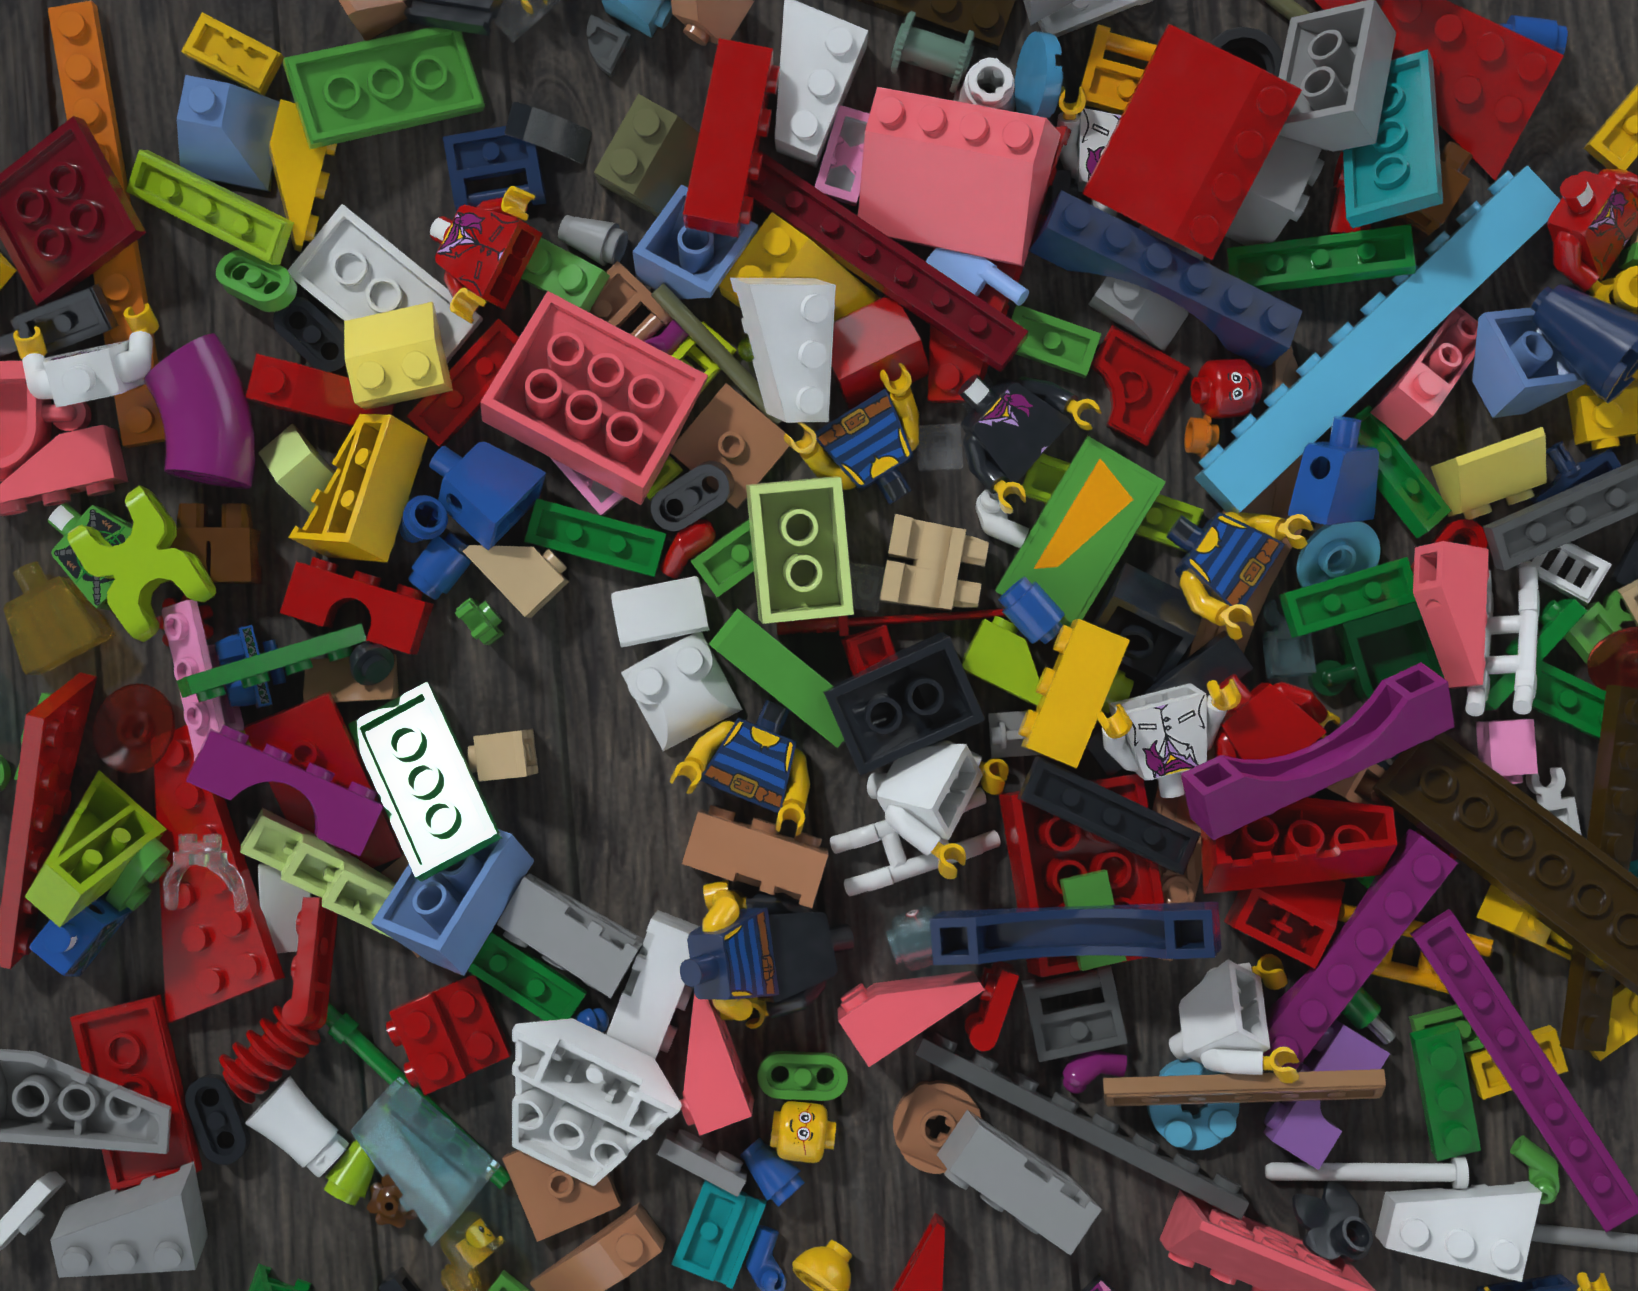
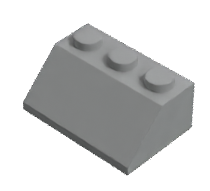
[1279,0,1396,152]

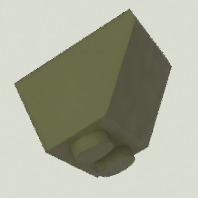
[594,94,699,217]

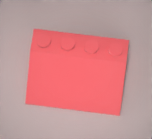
[858,87,1061,267]
[480,291,708,505]
[1160,1190,1376,1291]

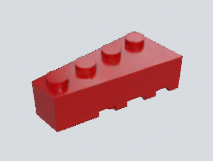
[683,38,780,238]
[1200,797,1397,894]

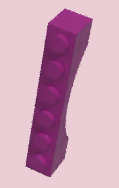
[1181,662,1454,840]
[1263,828,1458,1069]

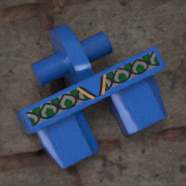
[214,625,286,709]

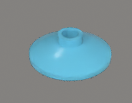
[1296,521,1381,588]

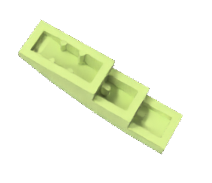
[240,808,396,939]

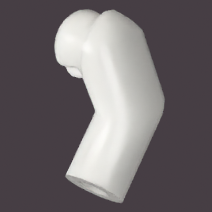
[976,489,1029,548]

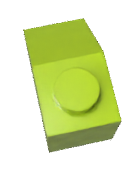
[961,616,1042,707]

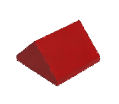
[831,295,929,411]

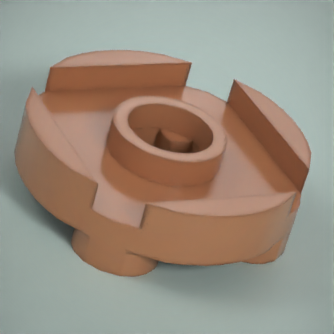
[893,1080,981,1174]

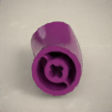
[144,333,255,489]

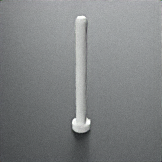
[1265,1156,1469,1189]

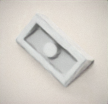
[611,576,709,648]
[258,863,312,953]

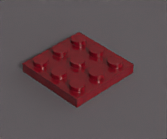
[0,116,146,306]

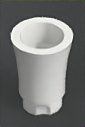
[953,58,1015,112]
[245,1076,349,1177]

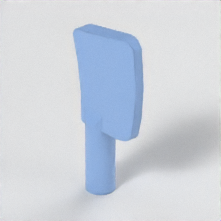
[926,248,1029,306]

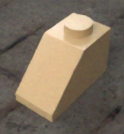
[463,545,569,618]
[468,729,538,781]

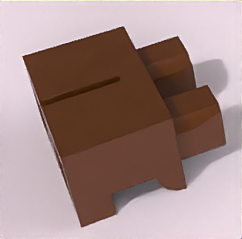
[1381,141,1473,244]
[168,503,262,584]

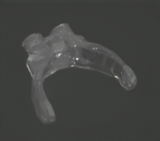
[163,834,248,912]

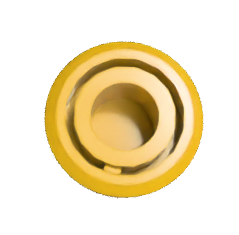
[792,1240,852,1291]

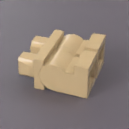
[880,514,989,612]

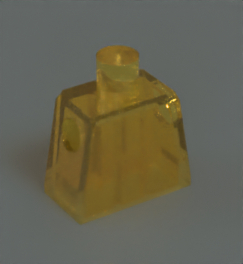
[3,561,116,675]

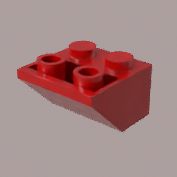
[1224,879,1346,969]

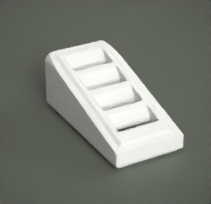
[1516,542,1612,607]

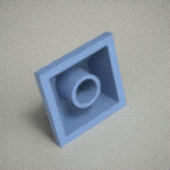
[177,75,280,192]
[633,184,758,299]
[1472,307,1585,418]

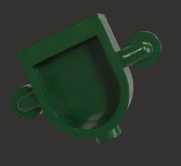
[1308,601,1445,705]

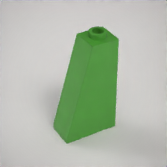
[709,608,845,748]

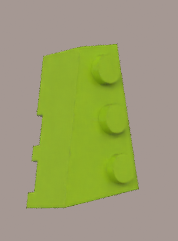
[25,770,167,927]

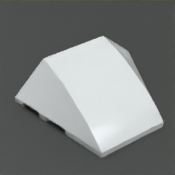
[512,1018,682,1186]

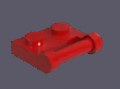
[964,961,1019,1051]

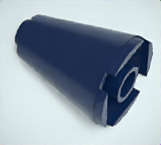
[1531,284,1638,403]

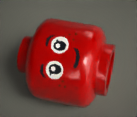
[1191,359,1262,419]

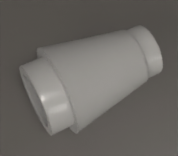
[558,215,628,266]

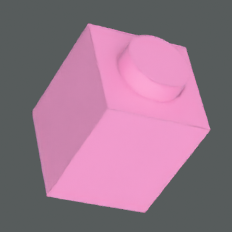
[1476,719,1538,784]

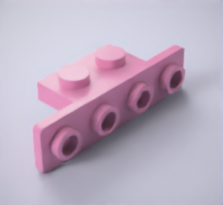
[162,600,244,761]

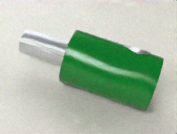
[1341,986,1396,1044]

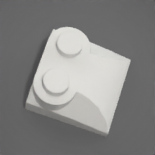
[621,632,743,751]

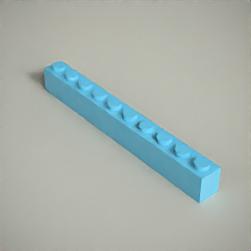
[1194,165,1560,514]

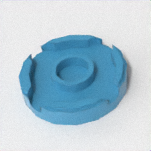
[1014,31,1063,118]

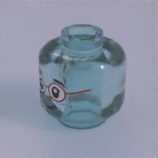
[886,906,937,971]

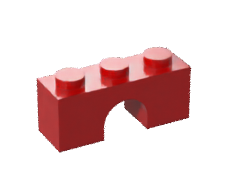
[280,557,433,655]

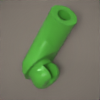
[1510,1135,1560,1205]

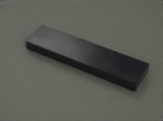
[1086,630,1253,778]
[1017,757,1201,875]

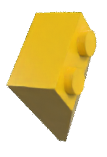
[719,212,880,321]

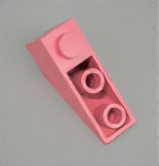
[1370,306,1478,441]
[0,425,128,516]
[1413,541,1489,689]

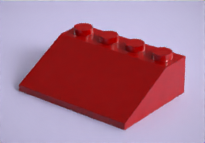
[1082,24,1302,260]
[999,773,1164,977]

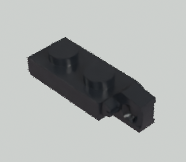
[0,284,118,357]

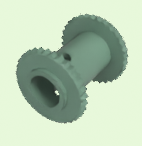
[891,11,975,93]

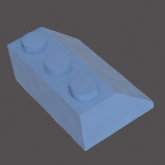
[371,829,534,976]

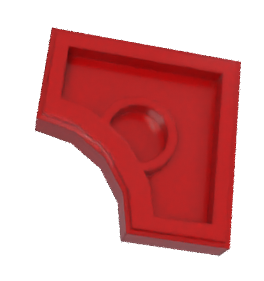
[1090,325,1190,448]

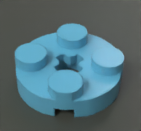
[1147,1058,1239,1150]

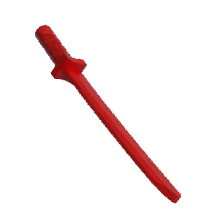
[776,609,1006,636]

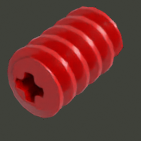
[218,1005,321,1104]

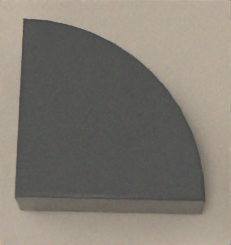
[587,14,632,78]

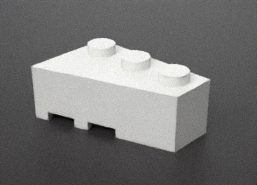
[775,0,868,168]
[730,278,836,423]
[606,910,700,1059]
[1375,1181,1542,1282]

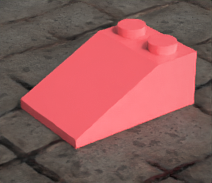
[837,971,985,1067]
[679,994,754,1136]

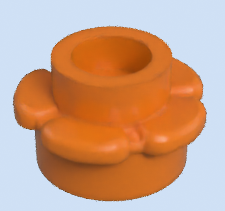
[1184,414,1219,458]

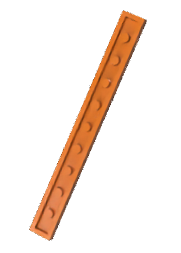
[48,0,166,448]

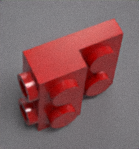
[386,974,512,1095]

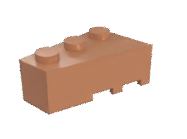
[682,805,828,908]

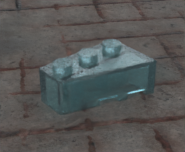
[351,1076,501,1246]

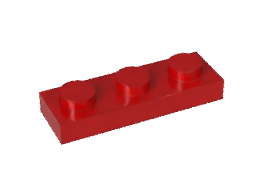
[407,318,519,448]

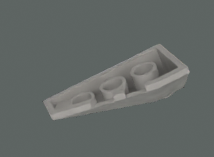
[1088,224,1204,353]
[0,1049,172,1154]

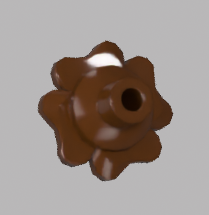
[367,1173,421,1228]

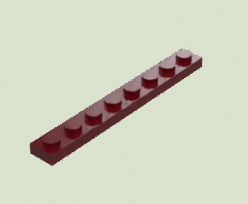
[748,149,1029,372]

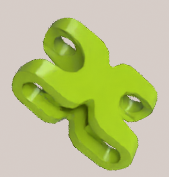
[67,485,216,642]

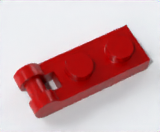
[282,897,338,1031]

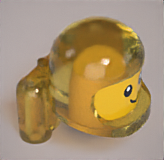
[439,1211,506,1291]

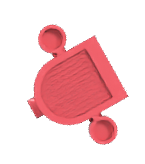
[0,361,91,482]

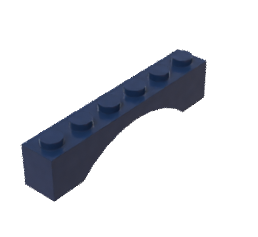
[1028,190,1302,369]
[930,902,1222,965]

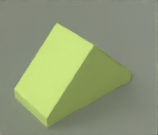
[258,424,335,514]

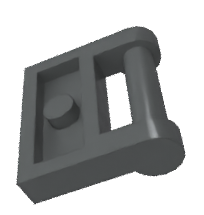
[1021,965,1128,1062]

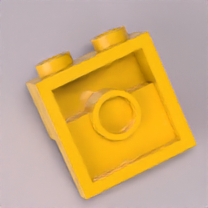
[1567,370,1638,451]

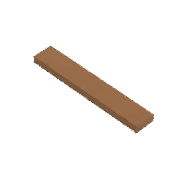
[1103,1069,1386,1107]

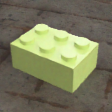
[746,476,854,624]

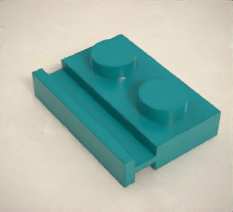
[671,1180,766,1289]

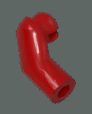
[659,519,716,578]

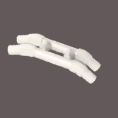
[1465,567,1540,716]
[830,787,1001,896]

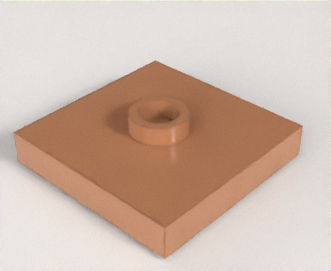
[670,383,795,510]
[502,1150,621,1242]

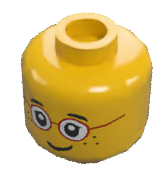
[770,1101,836,1163]

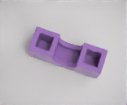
[1263,1019,1390,1170]

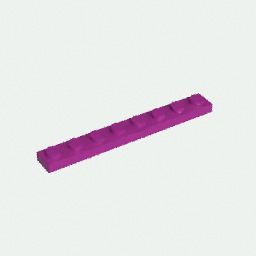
[1410,909,1638,1232]

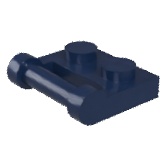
[443,126,547,213]

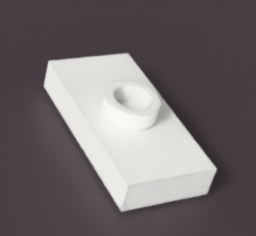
[0,1171,66,1251]

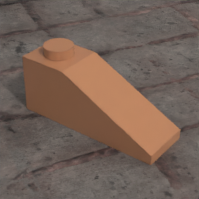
[530,1202,666,1291]

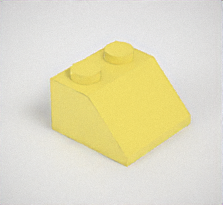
[344,302,453,410]
[1431,427,1547,520]

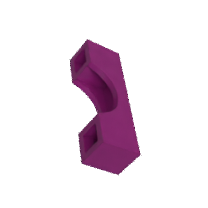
[186,725,384,856]

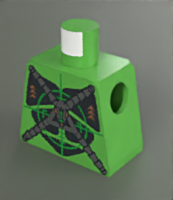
[48,503,133,610]

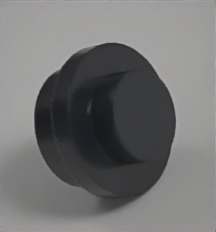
[349,642,395,686]

